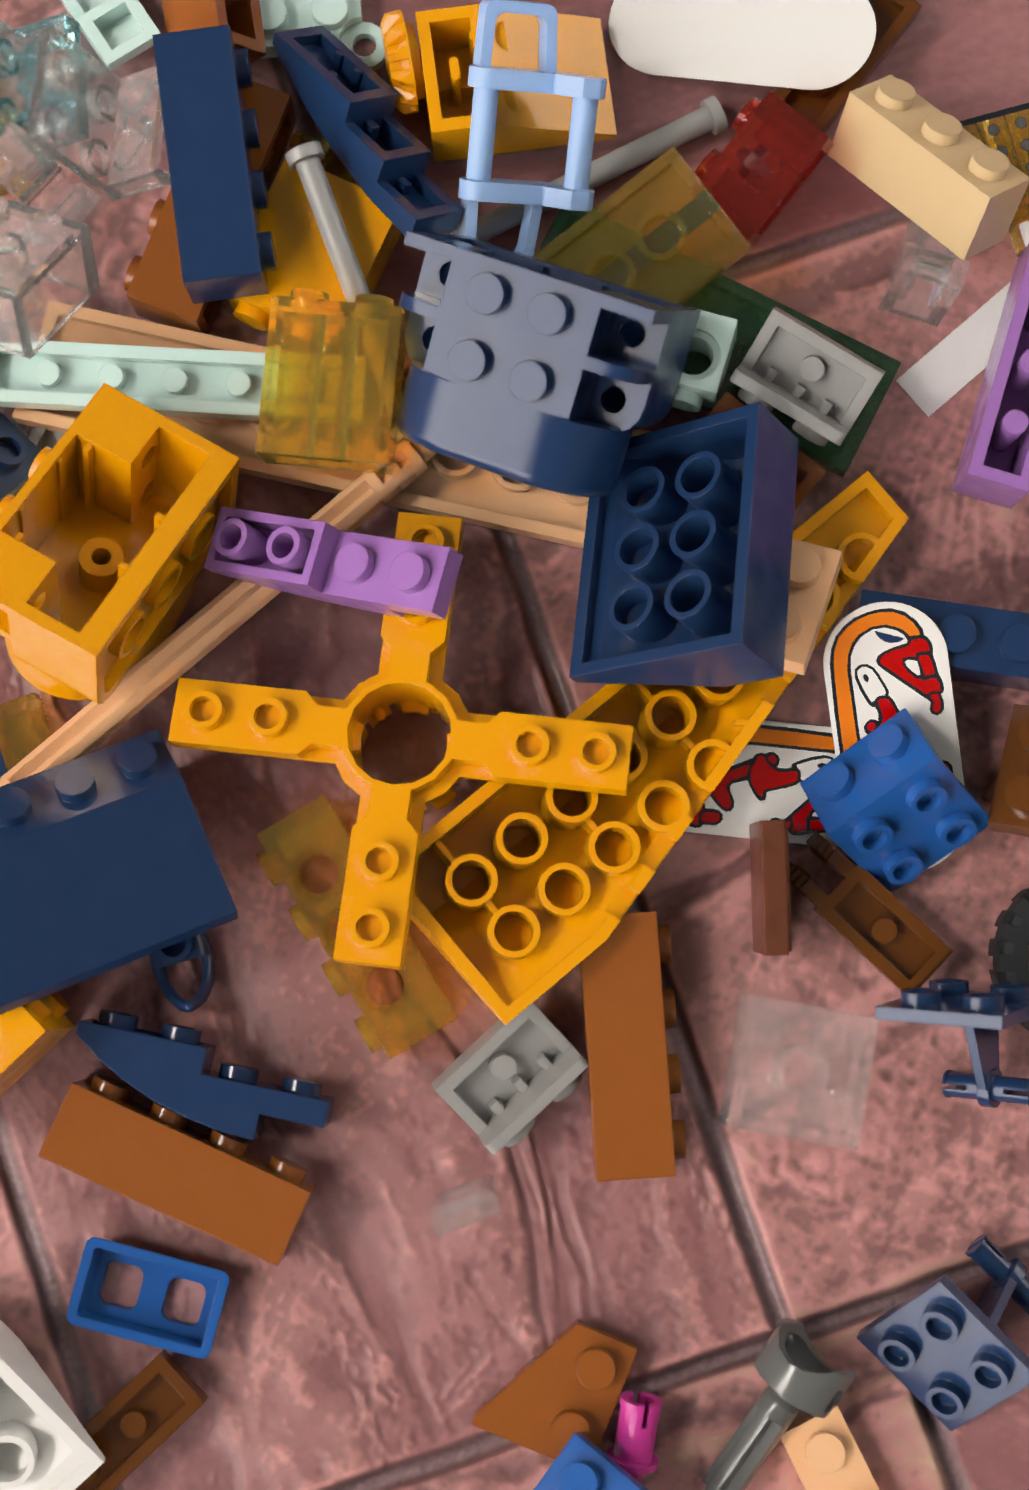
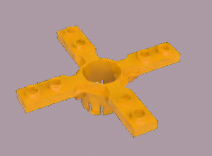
[168,512,634,970]

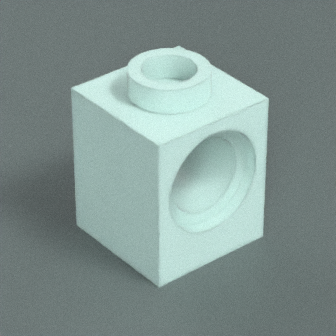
[672,307,738,412]

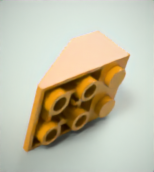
[415,4,617,162]

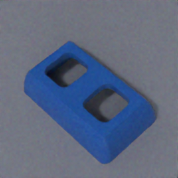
[66,1237,229,1359]

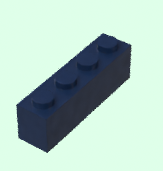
[152,25,277,304]
[848,589,1029,691]

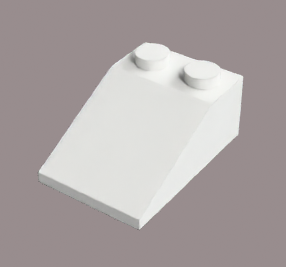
[0,1320,105,1490]

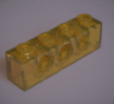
[256,794,459,1060]

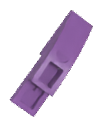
[204,506,463,620]

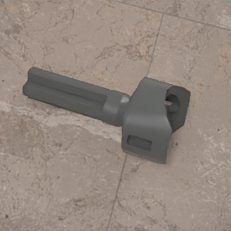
[702,1318,857,1490]

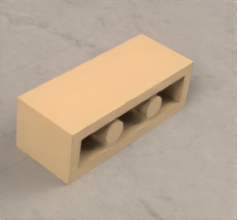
[828,74,1029,261]

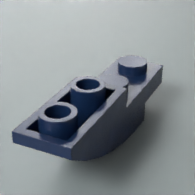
[76,1009,335,1140]

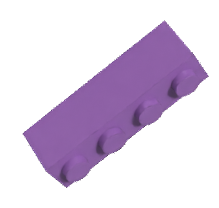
[951,244,1029,509]

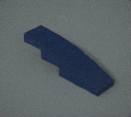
[272,25,463,236]

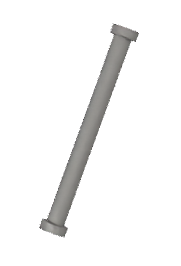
[450,95,728,242]
[285,141,410,445]

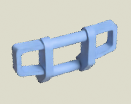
[458,0,607,257]

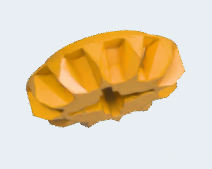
[380,9,425,115]

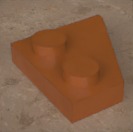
[471,1319,638,1460]

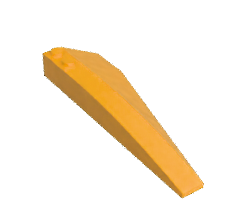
[410,471,909,1025]

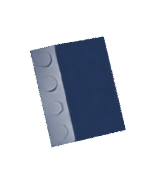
[569,402,799,687]
[0,729,238,1015]

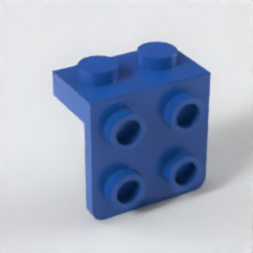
[800,708,990,891]

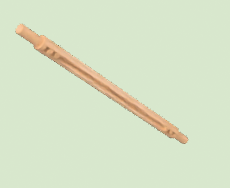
[0,439,436,787]

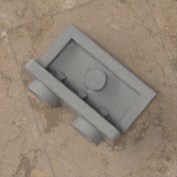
[729,307,886,447]
[431,1003,589,1155]

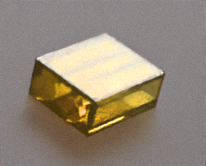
[255,288,408,475]

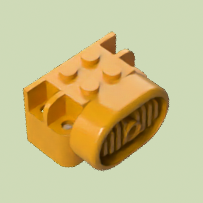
[0,383,240,704]

